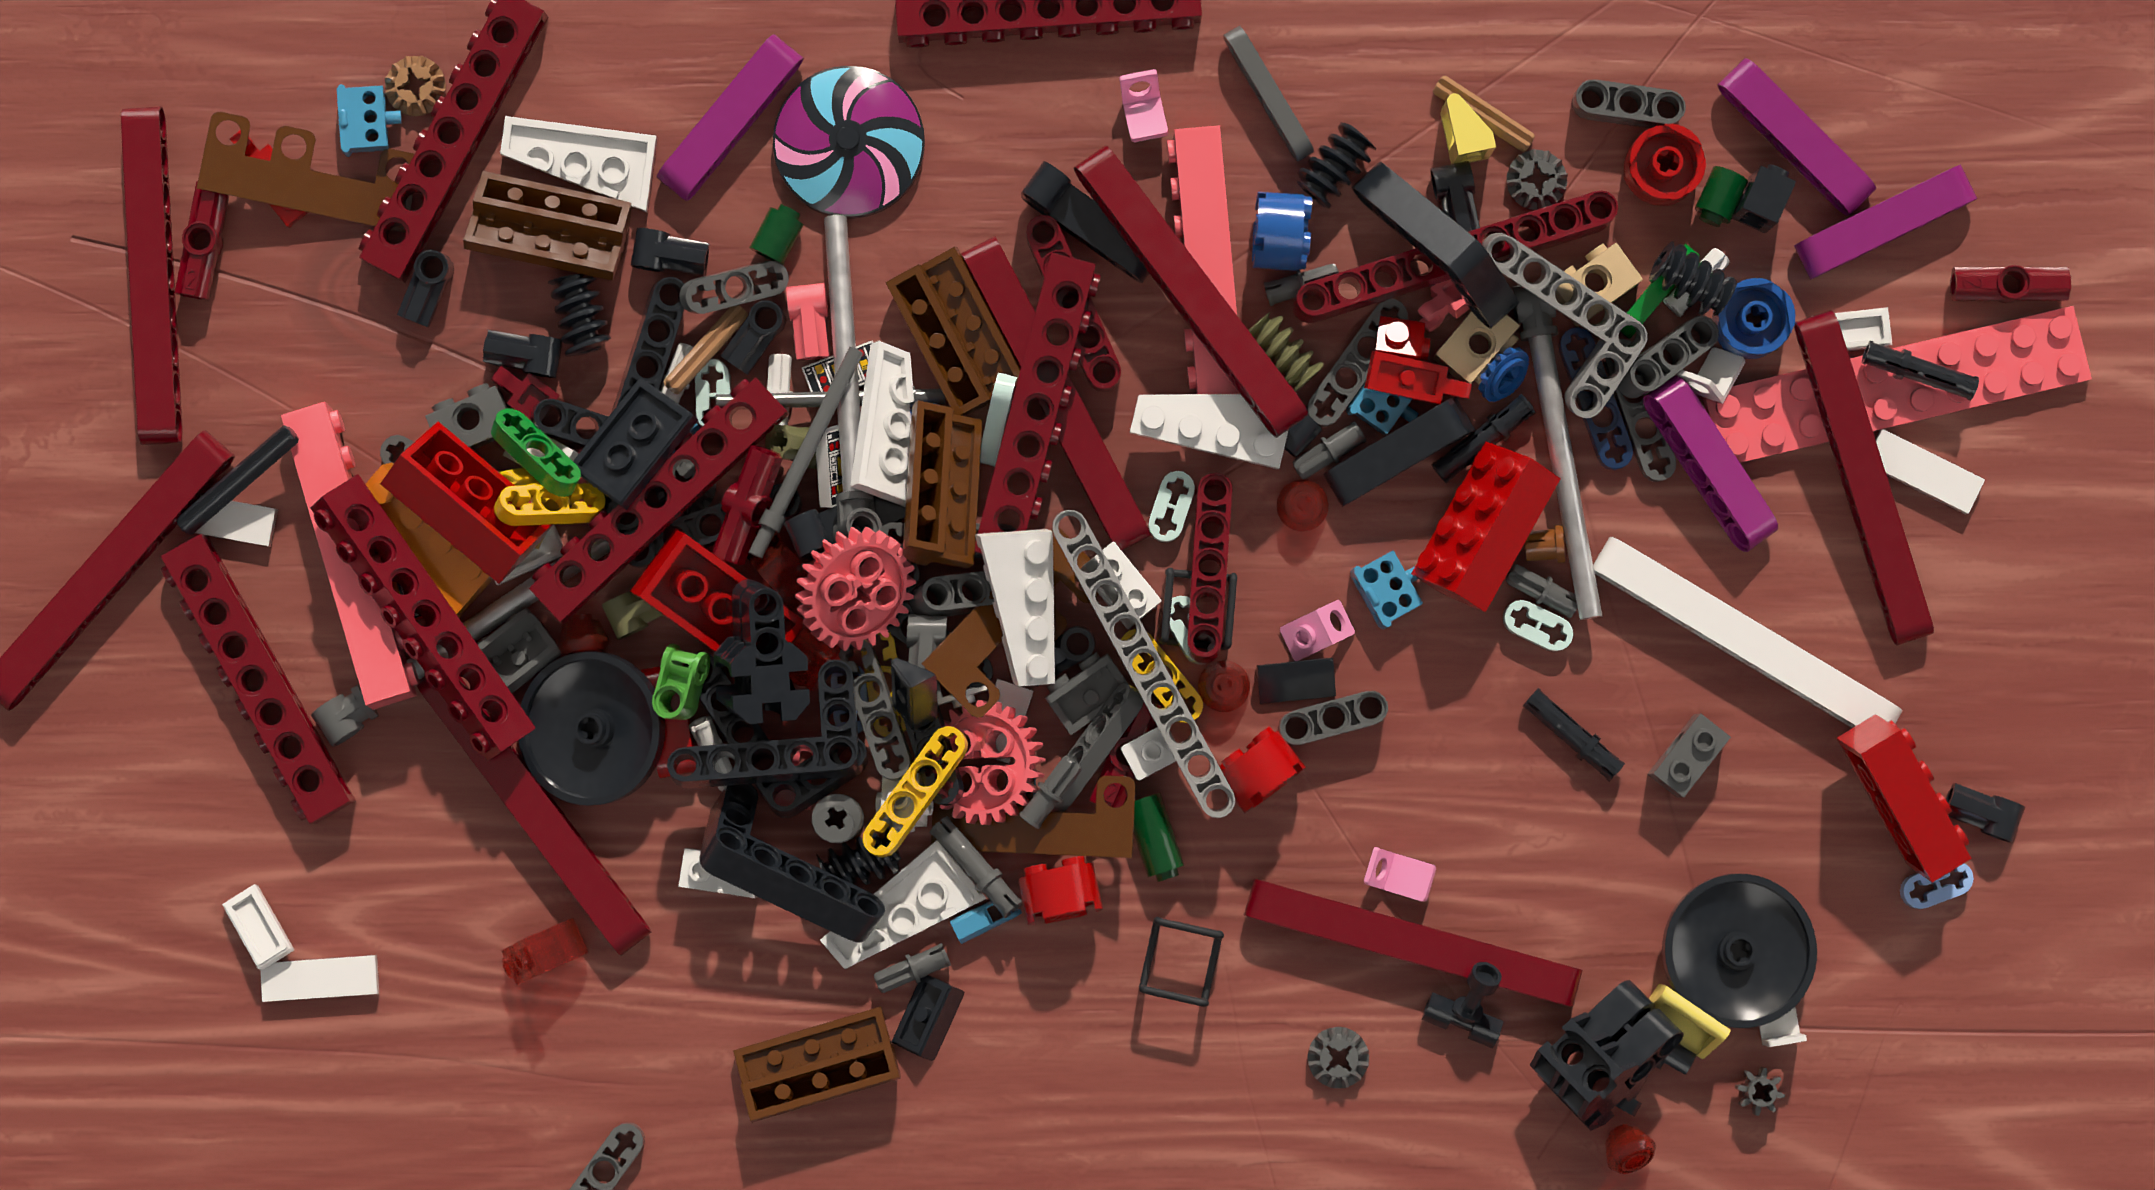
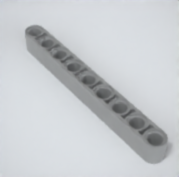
[1052,510,1235,818]

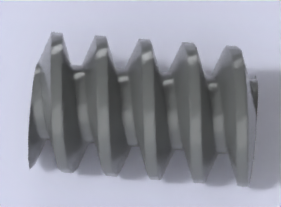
[812,794,864,843]

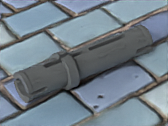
[929,816,1023,918]

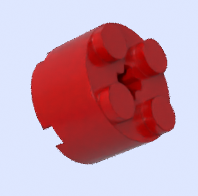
[1624,124,1706,206]
[1219,726,1306,814]
[1018,856,1103,926]

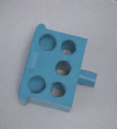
[336,84,402,157]
[1346,383,1419,435]
[1350,550,1423,630]

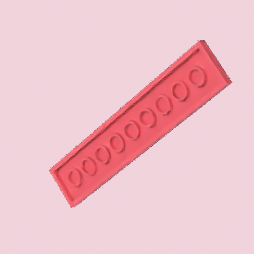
[1703,306,2092,463]

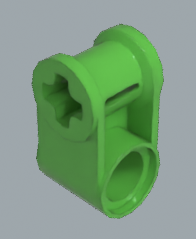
[652,643,710,720]

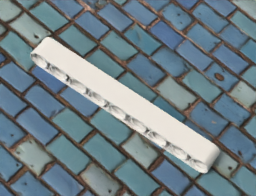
[1593,537,1903,728]

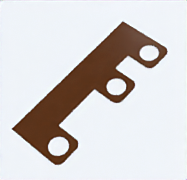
[197,112,414,233]
[921,526,1099,718]
[931,772,1135,858]

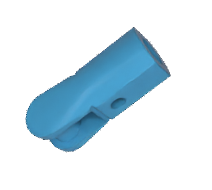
[950,901,1022,944]

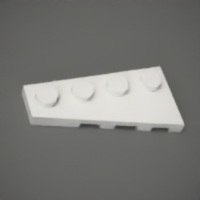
[850,341,914,507]

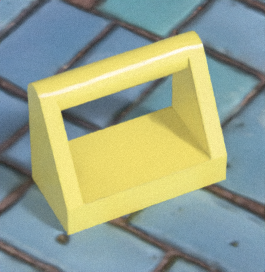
[1440,93,1496,164]
[1649,984,1731,1059]

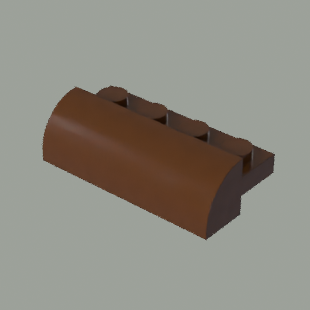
[463,171,632,281]
[885,246,1021,416]
[903,400,982,569]
[733,1007,901,1123]

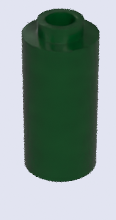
[1133,793,1184,882]

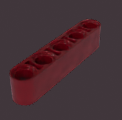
[1026,215,1121,392]
[1187,472,1232,663]

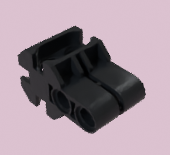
[714,579,810,724]
[1530,980,1684,1131]

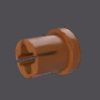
[1525,525,1565,563]

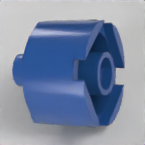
[1252,192,1312,271]
[1712,278,1796,359]

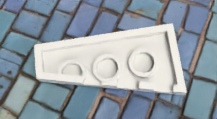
[500,116,658,213]
[1130,394,1288,469]
[975,529,1055,686]
[820,840,987,969]

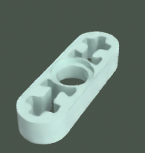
[980,372,1017,466]

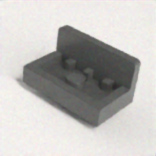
[477,608,563,693]
[1044,652,1127,735]

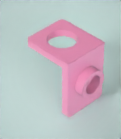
[1119,69,1168,142]
[1280,600,1355,661]
[1364,847,1436,902]

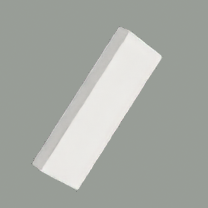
[1875,429,1985,515]
[260,955,379,1002]

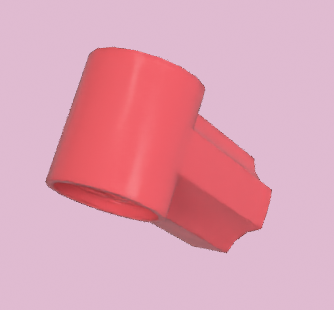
[786,283,830,361]

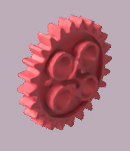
[795,527,916,651]
[930,700,1046,825]

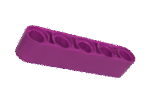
[656,34,804,201]
[1717,58,1876,216]
[1794,164,1978,280]
[1643,375,1778,552]

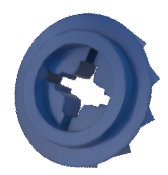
[1478,347,1529,402]

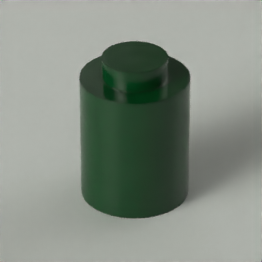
[1695,166,1748,227]
[749,204,804,265]

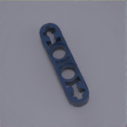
[1558,327,1633,470]

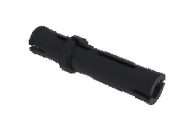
[1862,340,1979,401]
[1431,394,1536,484]
[1523,688,1625,782]

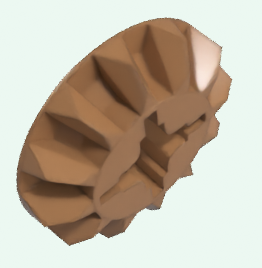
[385,55,446,116]

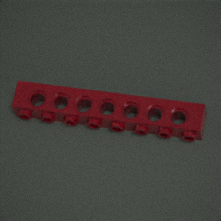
[359,0,549,283]
[895,0,1202,48]
[975,253,1101,554]
[529,377,790,624]
[310,474,536,762]
[160,534,356,824]

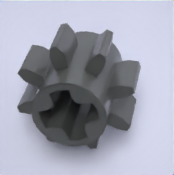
[1735,1067,1785,1116]

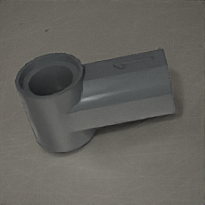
[907,614,947,691]

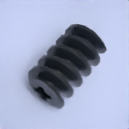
[1297,122,1376,209]
[1648,241,1737,316]
[548,274,611,357]
[816,827,901,886]

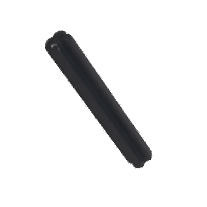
[176,425,299,535]

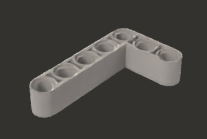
[1482,233,1647,418]

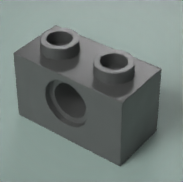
[425,383,509,450]
[1648,713,1731,798]

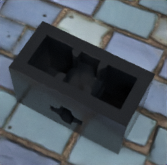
[1732,164,1796,233]

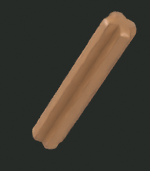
[1433,76,1535,152]
[663,305,748,395]

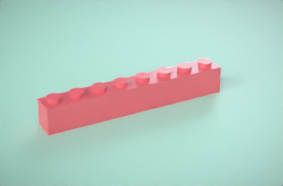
[1167,125,1240,394]
[281,401,419,710]

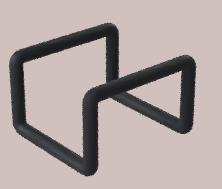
[1159,567,1237,650]
[1139,917,1224,1007]

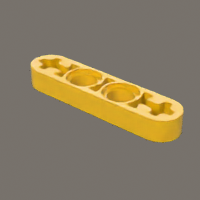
[863,726,968,857]

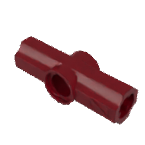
[174,181,230,301]
[1950,265,2071,303]
[712,445,783,565]
[1089,702,1164,808]

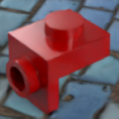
[1375,316,1431,361]

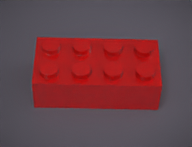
[380,421,553,584]
[1411,442,1561,612]
[630,529,804,652]
[1837,714,1972,883]

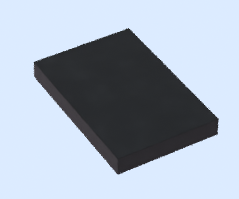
[573,377,698,510]

